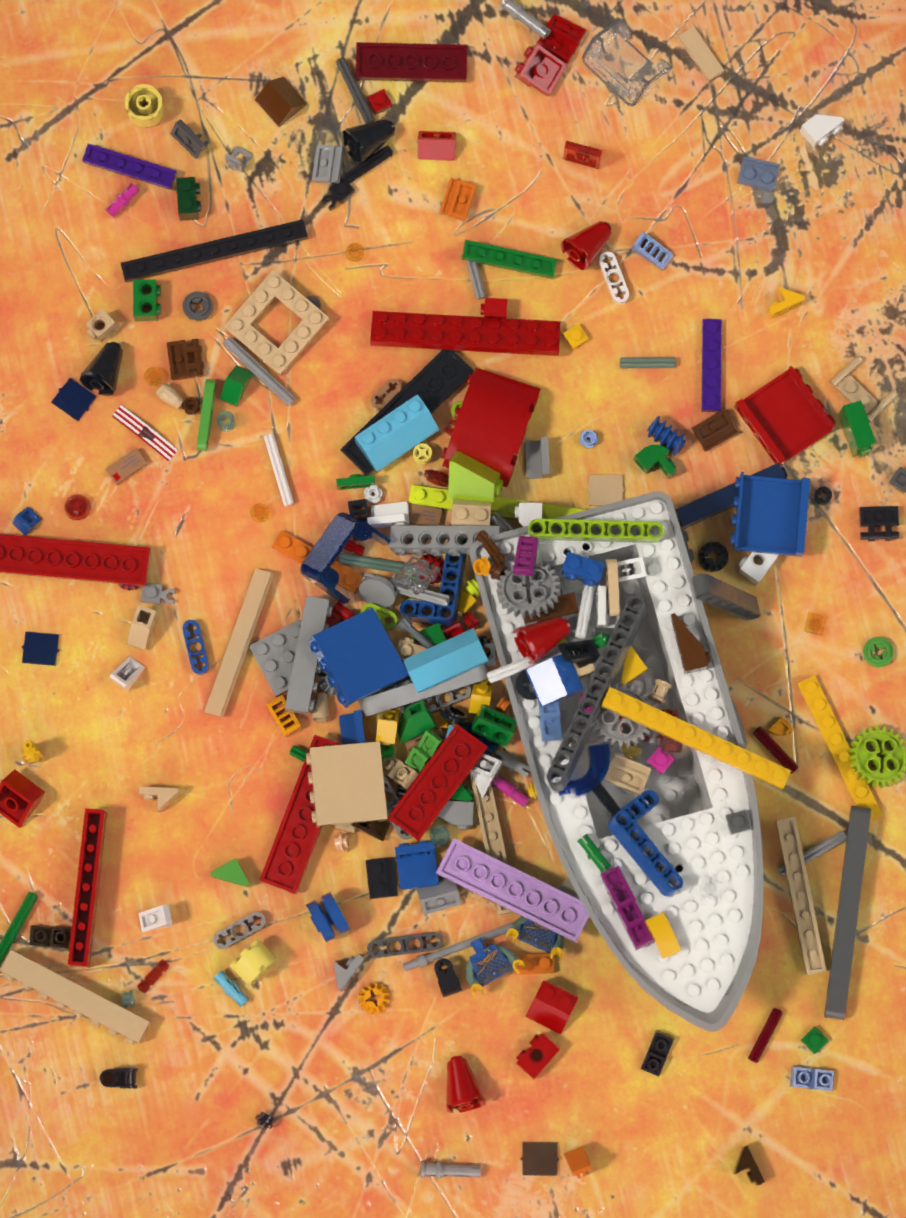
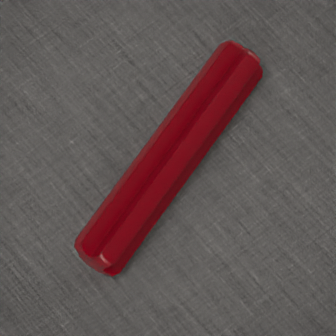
[753,727,798,774]
[748,1008,783,1063]

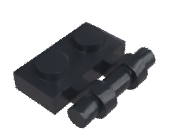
[859,506,899,542]

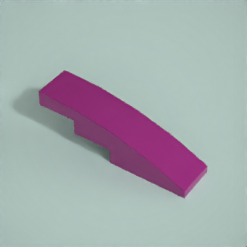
[600,866,654,950]

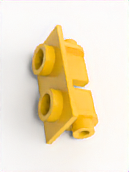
[20,740,45,764]

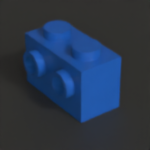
[561,552,605,587]

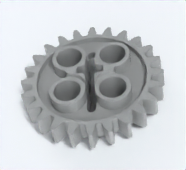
[496,559,561,619]
[592,683,652,748]

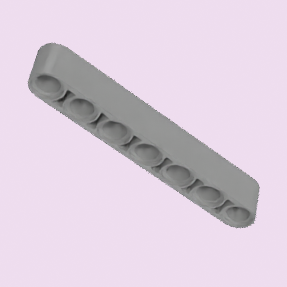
[358,663,488,716]

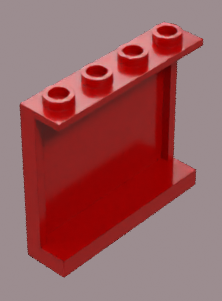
[734,365,835,466]

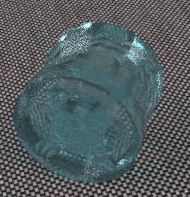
[430,826,449,847]

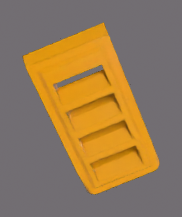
[266,695,302,738]

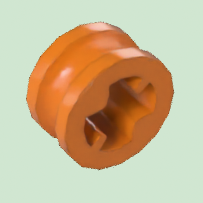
[494,696,511,714]

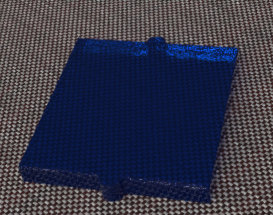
[51,378,96,421]
[22,632,60,666]

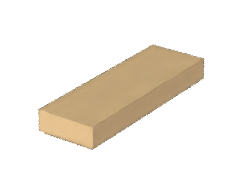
[678,26,724,82]

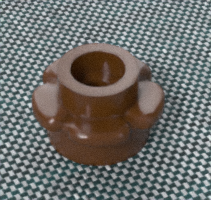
[182,397,201,415]
[489,562,507,581]

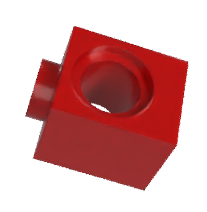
[480,298,508,320]

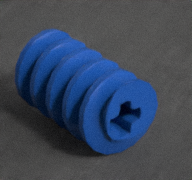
[646,415,689,456]

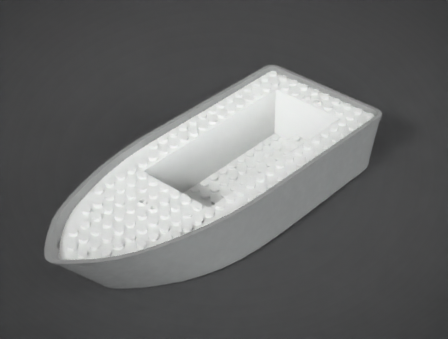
[469,492,764,1031]

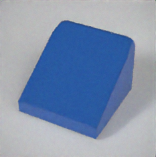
[13,507,42,536]

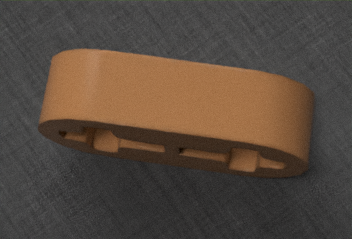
[371,379,402,411]

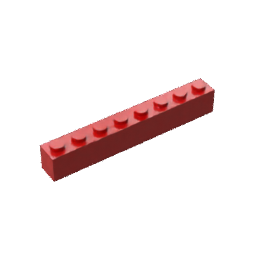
[67,808,107,968]

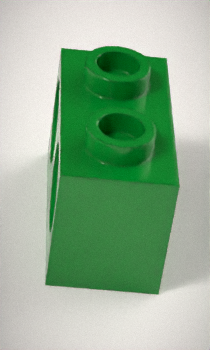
[133,279,161,321]
[470,704,517,747]

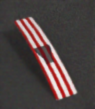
[112,405,178,461]

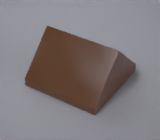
[255,77,307,127]

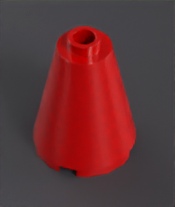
[561,221,612,270]
[513,617,571,665]
[446,1056,485,1113]

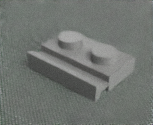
[312,145,345,184]

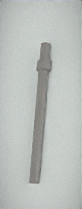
[403,923,513,971]

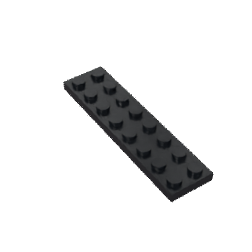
[340,350,474,476]

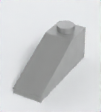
[437,801,474,830]

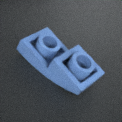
[790,1067,834,1091]

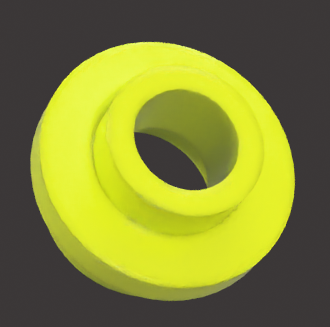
[465,579,480,597]

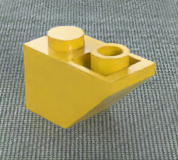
[469,678,494,714]

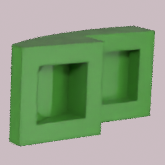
[405,729,444,774]

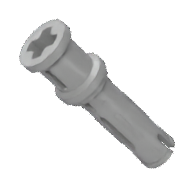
[500,0,551,39]
[420,1161,481,1179]

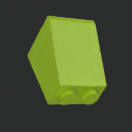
[448,451,503,502]

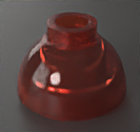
[64,494,91,520]

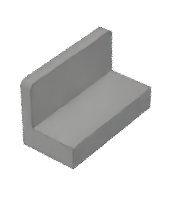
[525,437,550,479]
[416,878,461,915]

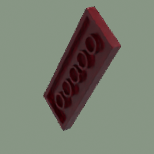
[355,42,467,82]

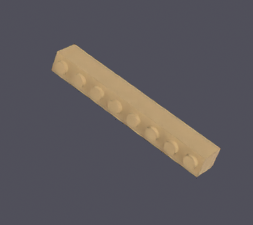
[0,950,151,1045]

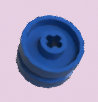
[306,892,350,943]

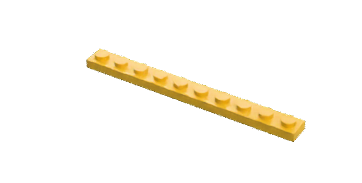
[601,687,791,790]

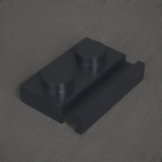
[366,857,398,899]

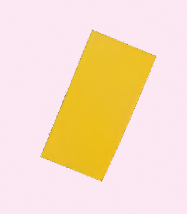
[645,912,681,959]

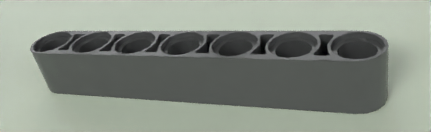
[691,574,761,620]

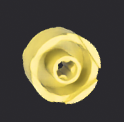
[125,84,164,127]
[230,938,276,985]

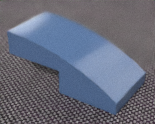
[538,701,562,742]

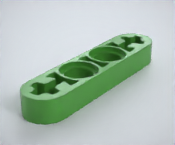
[197,379,216,452]

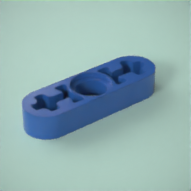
[182,620,209,675]

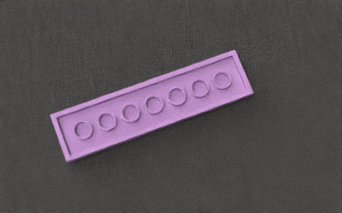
[436,838,590,943]

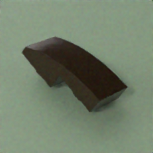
[28,925,71,949]

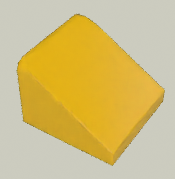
[458,590,477,615]

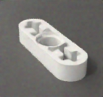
[599,252,629,305]

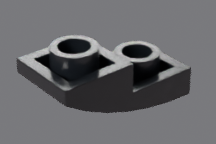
[641,1030,674,1077]

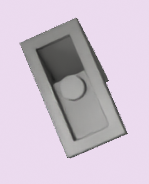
[333,954,364,992]

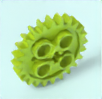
[848,725,906,788]

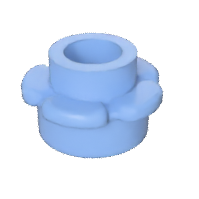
[579,430,598,448]

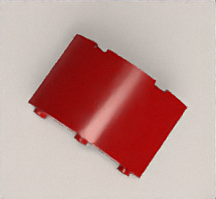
[441,368,541,487]

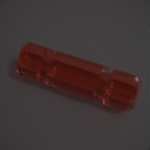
[137,959,170,993]

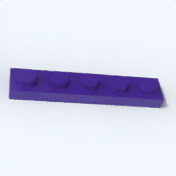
[82,143,177,190]
[701,319,722,412]

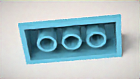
[355,394,439,472]

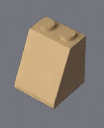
[451,499,491,526]

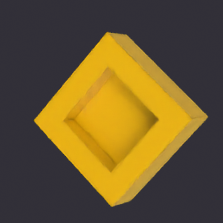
[563,323,589,350]

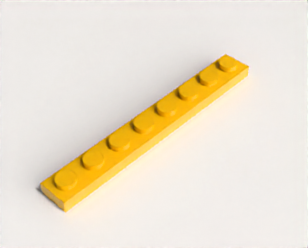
[797,675,882,821]

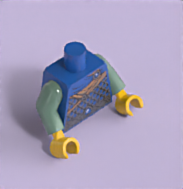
[504,916,564,961]
[466,937,526,998]

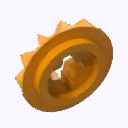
[358,983,390,1014]

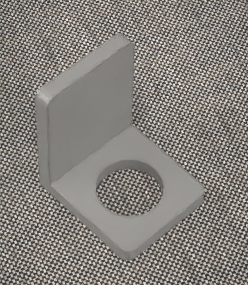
[225,146,252,173]

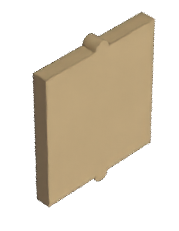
[587,475,624,506]

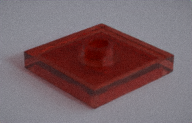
[563,141,602,169]

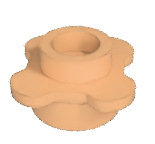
[334,833,350,852]

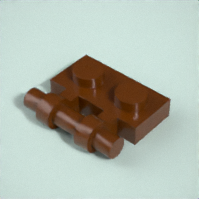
[166,339,205,380]

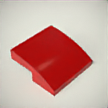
[536,14,586,64]

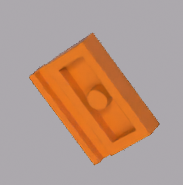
[440,178,477,222]

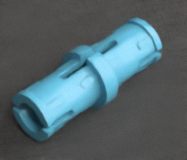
[213,970,249,1007]

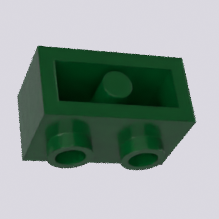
[176,177,201,221]

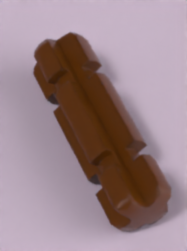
[476,530,506,564]

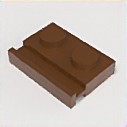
[691,409,738,452]

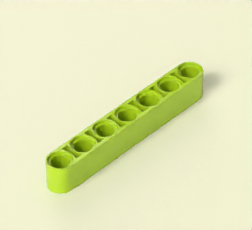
[528,519,665,543]

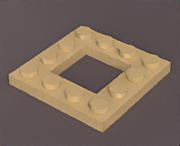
[224,270,330,376]

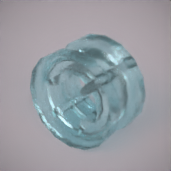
[122,990,135,1008]

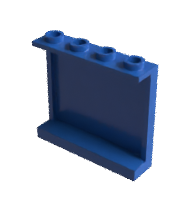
[730,472,810,557]
[309,607,409,709]

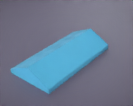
[403,628,489,693]

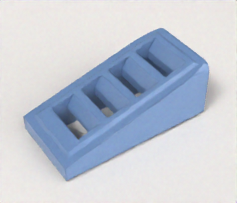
[632,232,673,270]

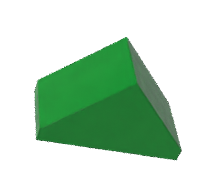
[220,366,253,407]
[412,623,446,646]

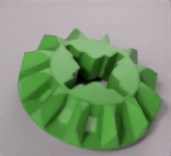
[863,637,894,668]

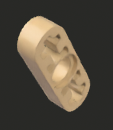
[605,559,620,617]

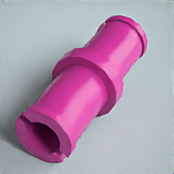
[105,183,140,218]
[492,774,530,808]

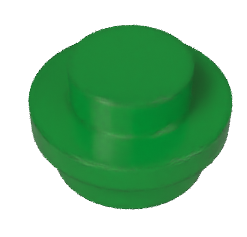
[593,632,610,649]

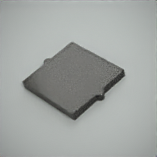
[521,1142,559,1176]

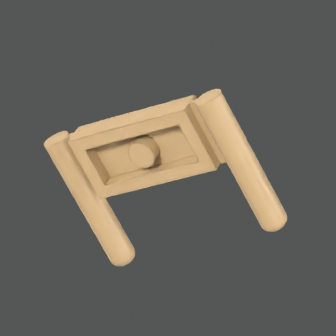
[830,356,898,422]

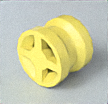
[413,443,432,465]

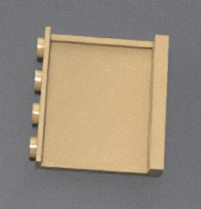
[306,741,387,827]

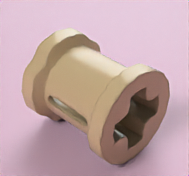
[648,679,672,705]

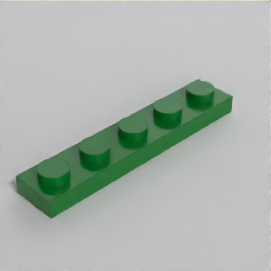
[461,240,557,279]

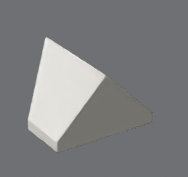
[470,754,502,799]

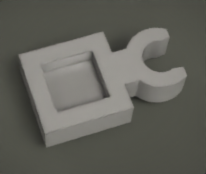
[140,583,176,605]

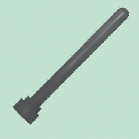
[395,614,434,649]

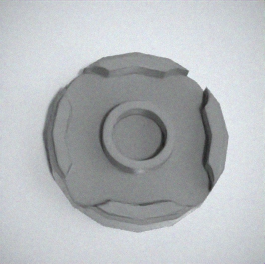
[359,576,397,608]

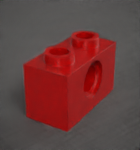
[516,1033,560,1080]

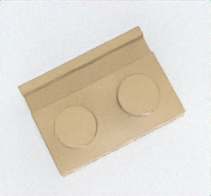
[604,754,652,795]

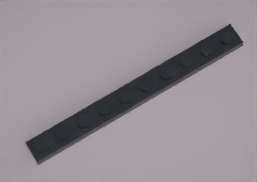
[121,219,308,283]

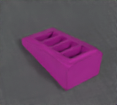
[513,536,539,576]

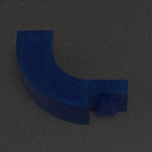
[553,743,610,798]

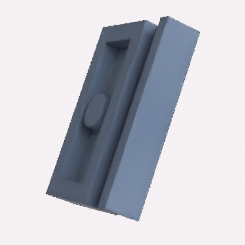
[737,156,780,192]

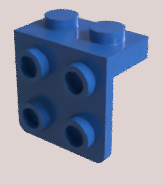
[395,840,439,890]

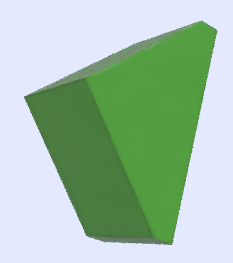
[210,858,250,888]

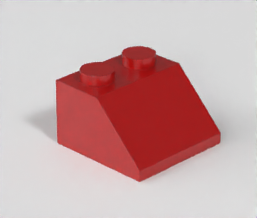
[0,769,45,828]
[525,980,578,1034]

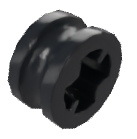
[814,487,832,505]

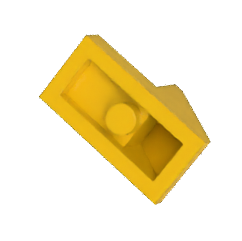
[767,287,806,319]

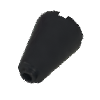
[342,119,395,164]
[80,342,123,396]

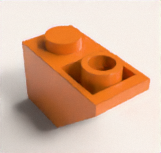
[564,1146,592,1179]

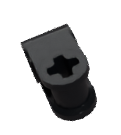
[434,958,462,998]
[100,1068,138,1089]

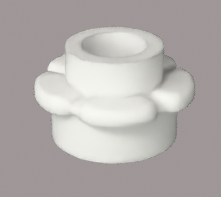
[364,485,383,503]

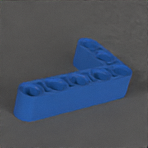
[399,539,467,625]
[608,790,683,897]

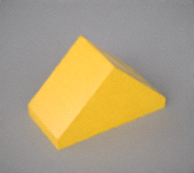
[620,646,648,687]

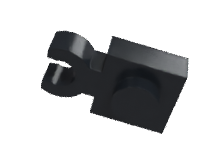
[322,177,355,211]

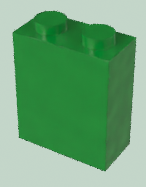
[838,400,876,458]

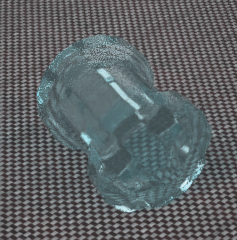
[217,411,235,432]

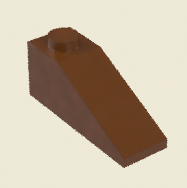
[670,613,711,674]

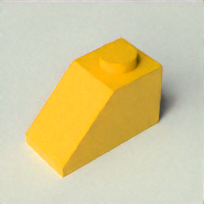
[376,709,400,745]

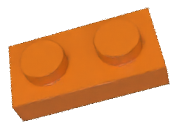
[515,953,555,975]

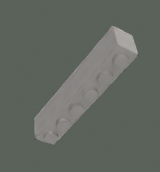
[285,596,333,715]

